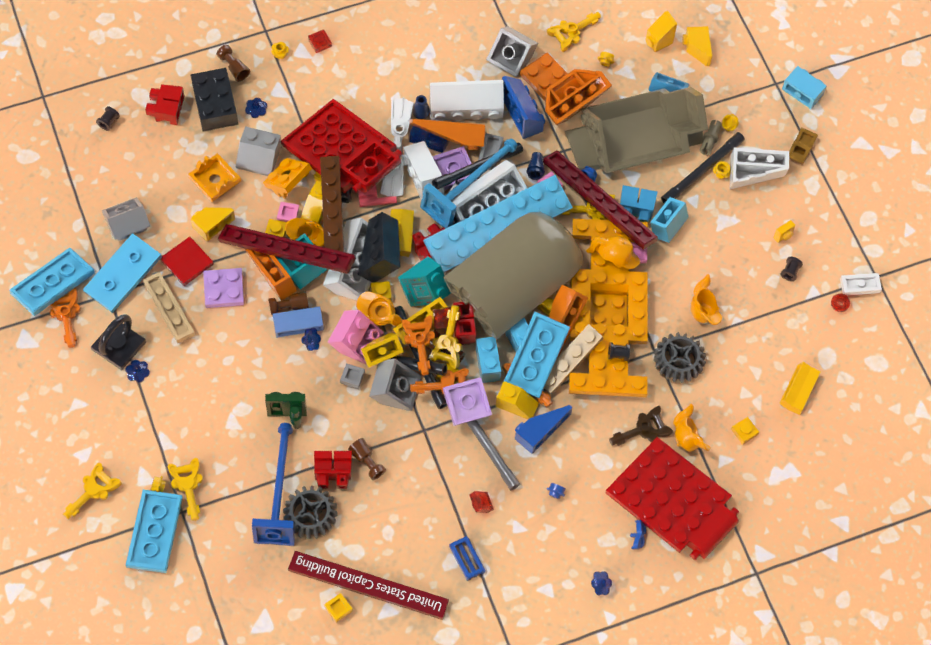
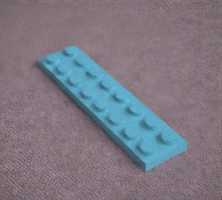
[423,175,573,272]

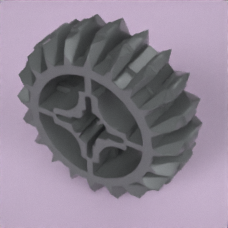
[654,332,706,383]
[283,486,338,540]

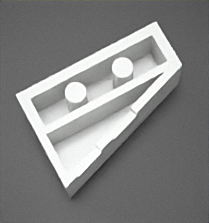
[402,141,445,200]
[730,147,789,189]

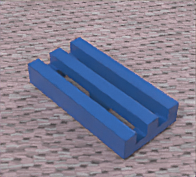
[449,536,485,581]

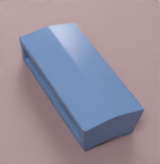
[273,307,324,338]

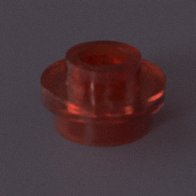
[831,293,850,312]

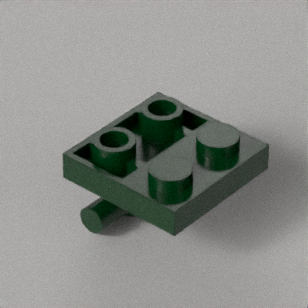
[265,392,307,429]

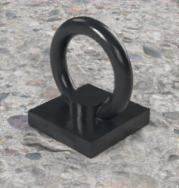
[91,314,146,371]

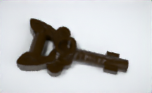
[609,406,673,446]

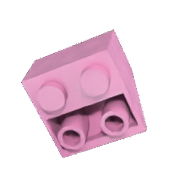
[328,310,384,364]

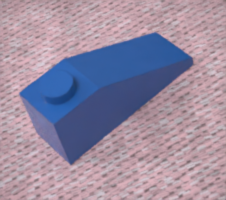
[515,405,573,454]

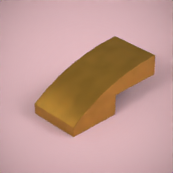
[789,127,818,165]

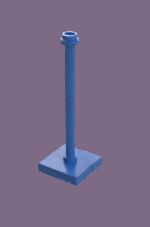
[252,423,295,546]

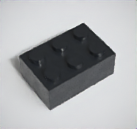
[190,68,238,132]

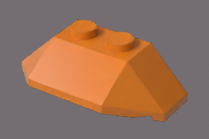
[545,69,612,125]

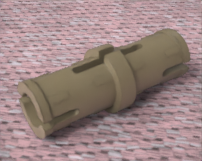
[700,120,722,155]

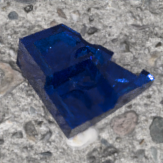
[409,121,455,153]

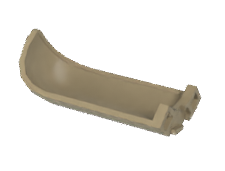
[444,212,583,339]

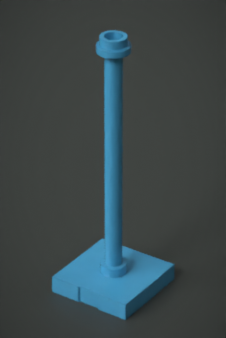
[420,139,517,229]

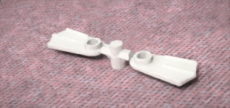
[380,97,414,197]

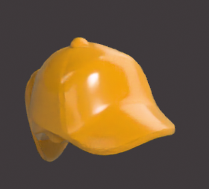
[285,218,324,247]
[586,236,640,269]
[691,274,722,325]
[356,292,402,326]
[673,404,711,452]

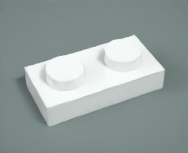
[840,273,882,296]

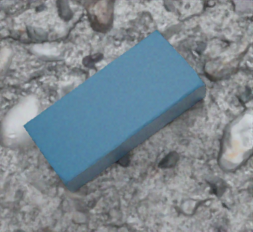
[649,72,689,92]

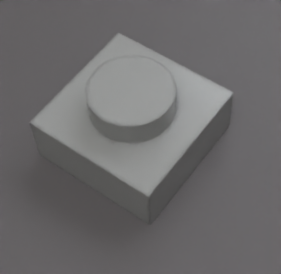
[340,363,365,389]

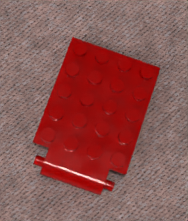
[281,99,402,193]
[606,437,739,560]

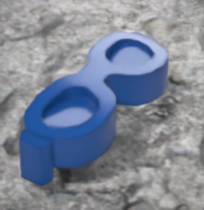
[630,520,646,550]

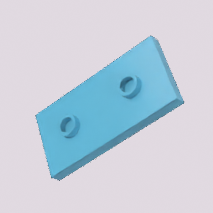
[83,233,162,313]
[9,248,95,316]
[504,312,570,398]
[126,489,183,573]

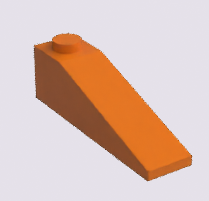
[409,119,485,151]
[244,248,297,301]
[549,285,588,358]

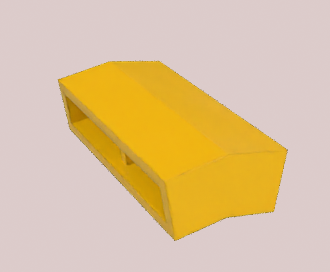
[391,209,414,257]
[779,362,821,415]

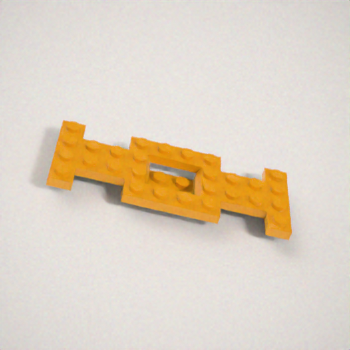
[569,218,648,397]

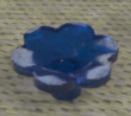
[245,98,267,118]
[301,328,321,351]
[125,360,150,383]
[591,571,612,595]

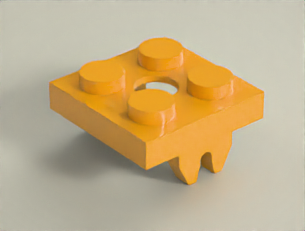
[188,153,241,202]
[263,158,312,199]

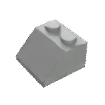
[486,26,538,77]
[235,126,282,176]
[101,197,150,240]
[369,359,421,411]

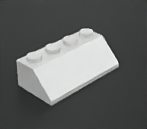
[429,80,504,121]
[451,160,527,222]
[323,218,371,300]

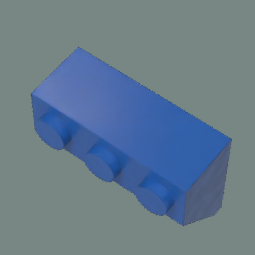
[502,76,545,139]

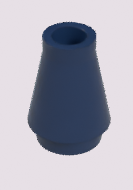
[412,95,430,119]
[526,152,545,180]

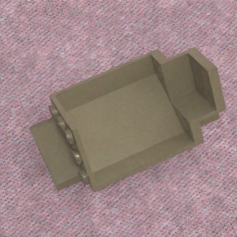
[565,87,708,173]

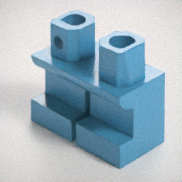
[620,185,658,222]

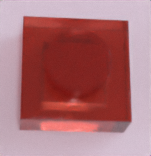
[308,29,332,53]
[433,307,451,329]
[469,491,494,513]

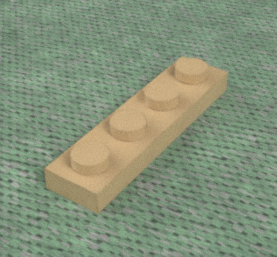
[143,272,195,343]
[544,324,604,395]

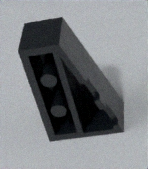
[358,212,400,283]

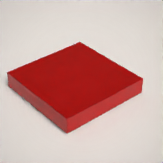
[160,236,214,286]

